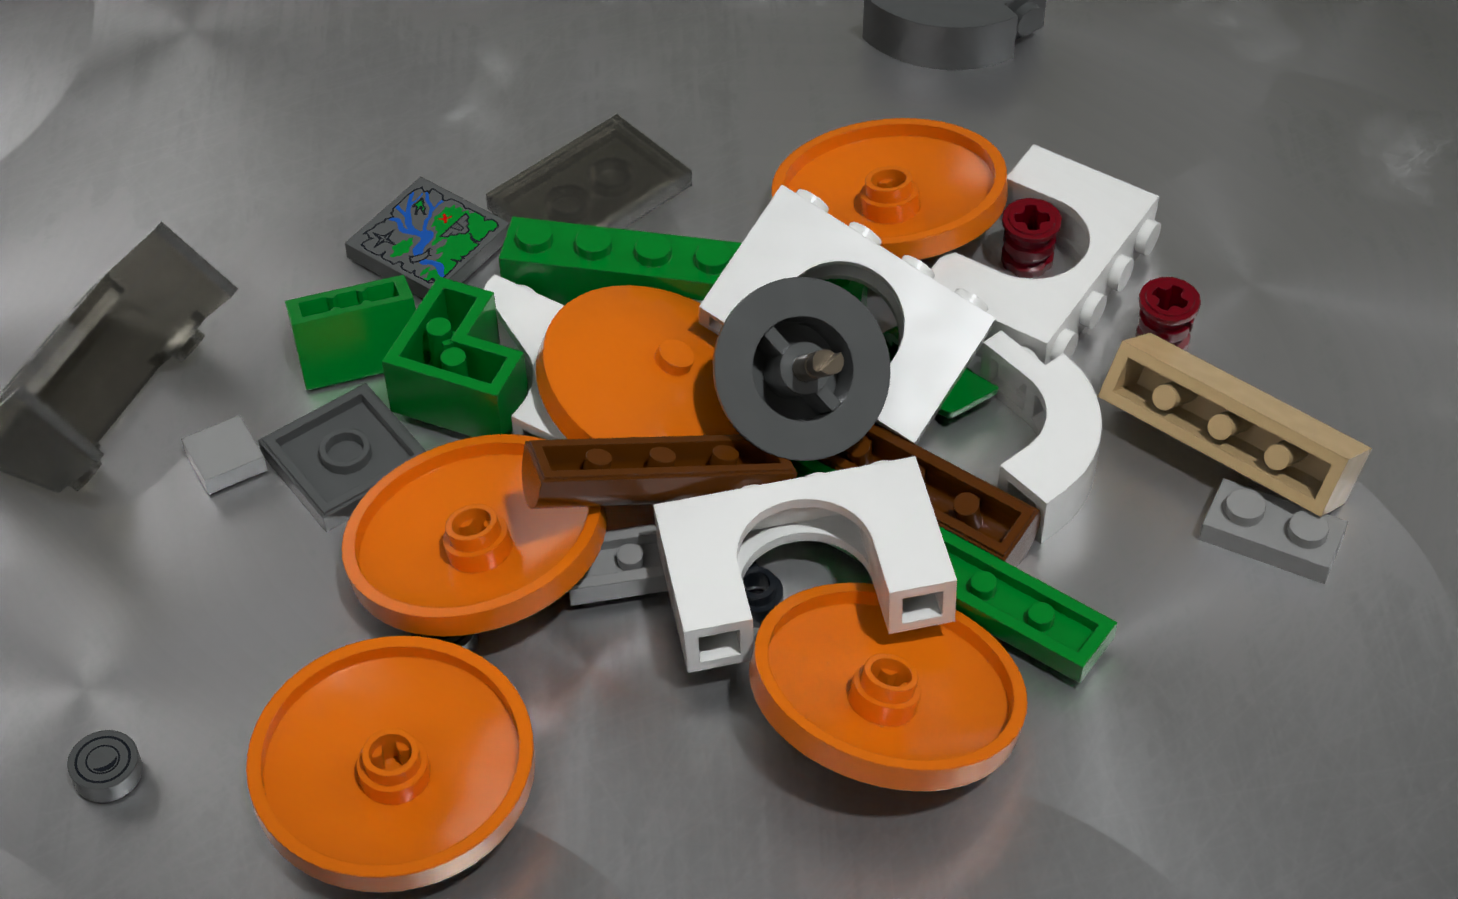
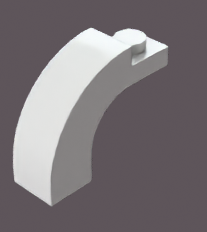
[980,330,1102,544]

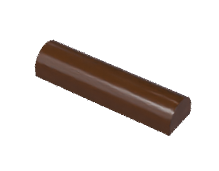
[818,423,1041,567]
[522,434,797,509]

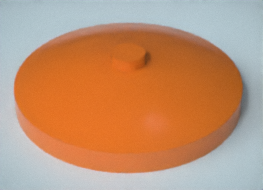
[771,118,1008,260]
[536,285,739,439]
[342,434,607,637]
[749,583,1028,791]
[246,636,535,893]

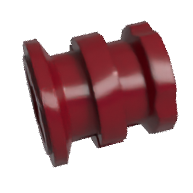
[1001,198,1062,278]
[1135,277,1201,351]

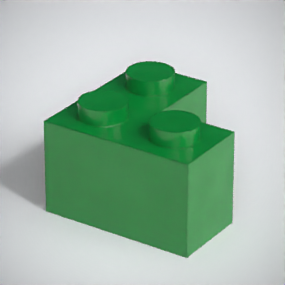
[382,276,529,437]

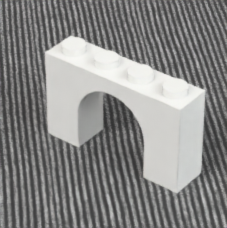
[931,144,1161,365]
[699,184,996,445]
[653,456,957,673]

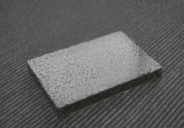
[486,114,692,229]

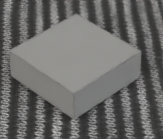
[181,415,267,495]

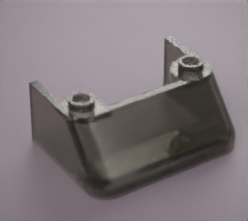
[0,221,238,493]

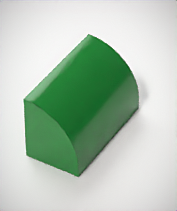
[285,274,416,390]

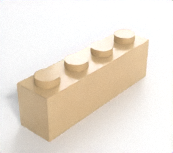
[1097,333,1372,517]

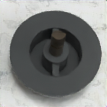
[713,277,891,461]

